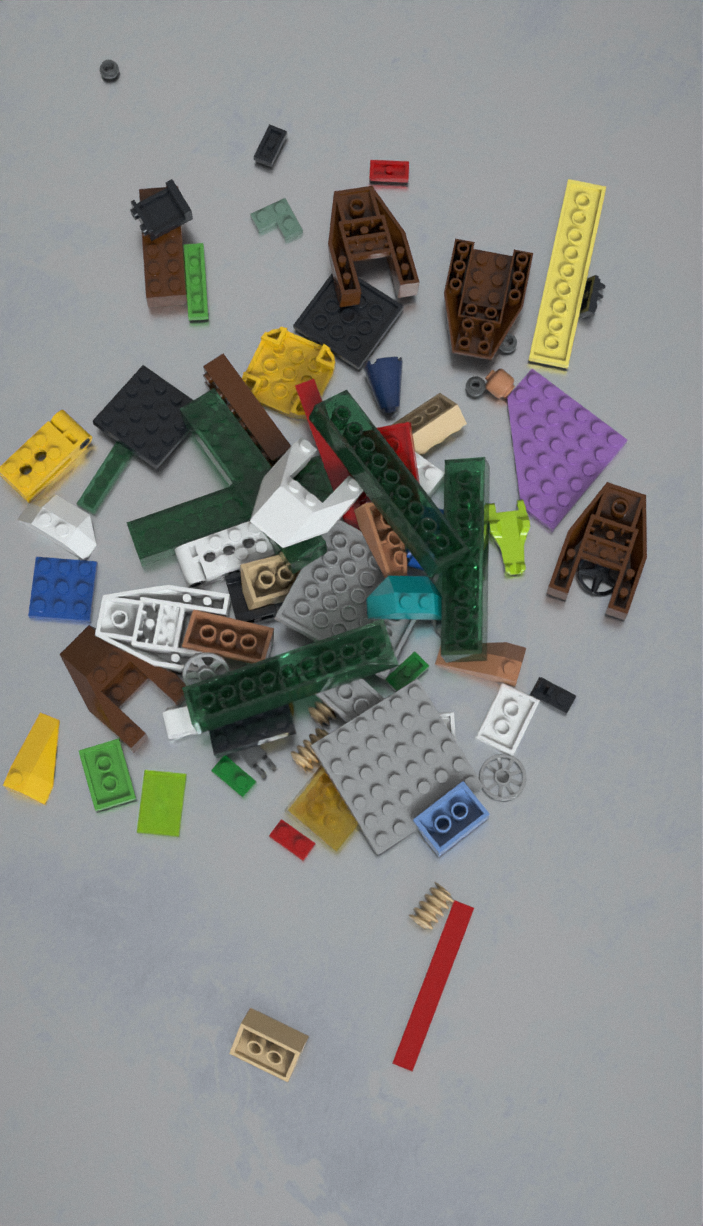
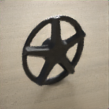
[578,559,619,595]

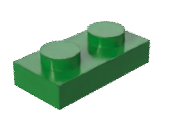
[385,651,429,692]
[211,755,257,798]

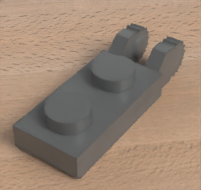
[237,745,276,779]

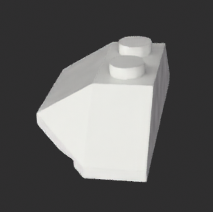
[18,495,97,561]

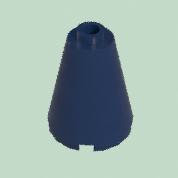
[363,357,403,414]

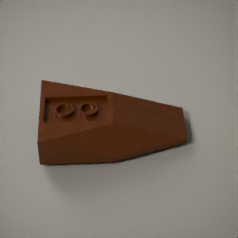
[444,239,533,360]

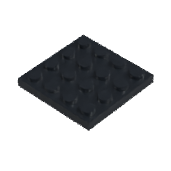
[293,274,404,370]
[93,365,207,469]
[198,658,297,758]

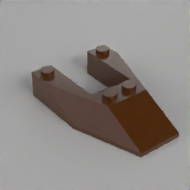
[328,186,420,307]
[546,482,647,621]
[60,625,192,753]

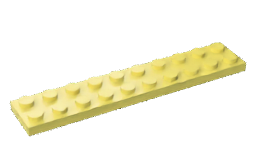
[528,179,606,369]

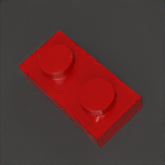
[369,160,409,183]
[269,819,316,862]

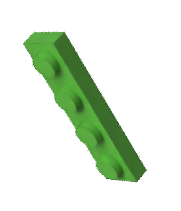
[184,243,209,321]

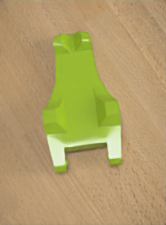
[488,499,530,575]

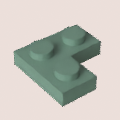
[250,198,303,241]

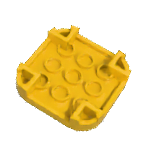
[242,327,336,419]

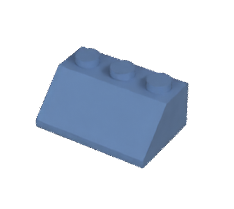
[413,781,490,857]

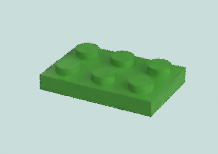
[79,738,137,812]

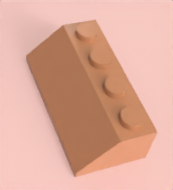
[182,610,274,666]

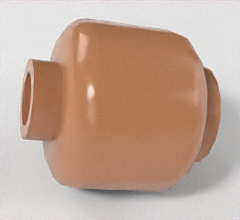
[485,368,515,398]

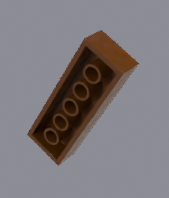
[139,186,187,308]
[203,353,291,470]

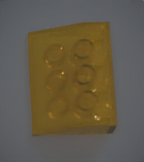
[284,765,358,851]

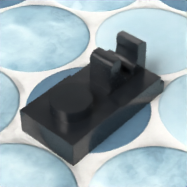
[579,275,606,319]
[530,677,576,715]

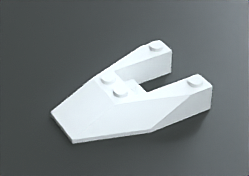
[250,437,365,548]
[95,585,231,674]

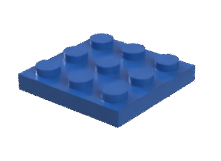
[28,557,98,623]

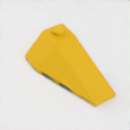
[3,712,60,805]

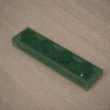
[76,441,134,516]

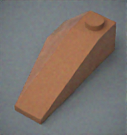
[354,495,407,578]
[435,642,526,687]

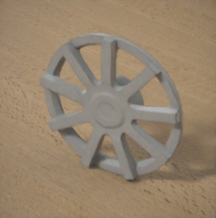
[479,754,527,801]

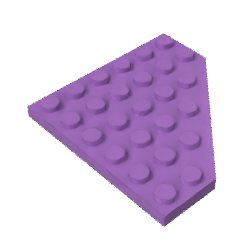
[507,369,628,532]

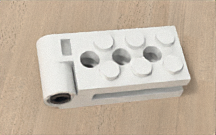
[174,521,275,589]

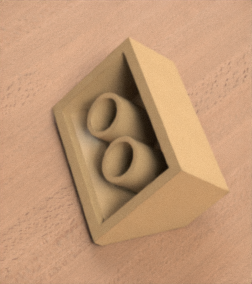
[392,393,467,455]
[240,550,304,611]
[229,1008,309,1082]

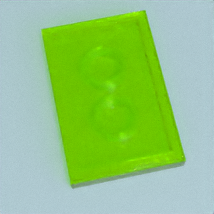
[137,770,187,837]

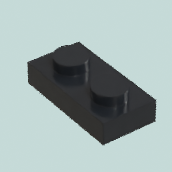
[253,124,287,167]

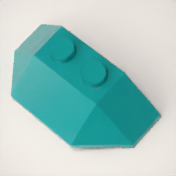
[366,575,447,620]

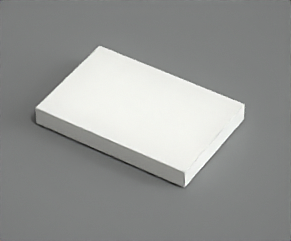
[475,683,540,756]

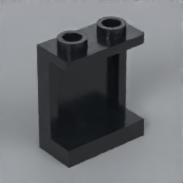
[130,179,193,241]
[225,570,277,623]

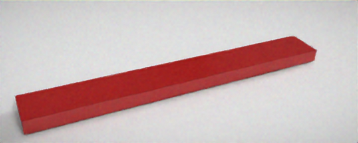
[295,379,361,531]
[392,900,474,1072]

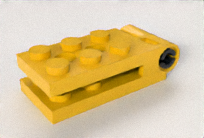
[0,410,93,504]

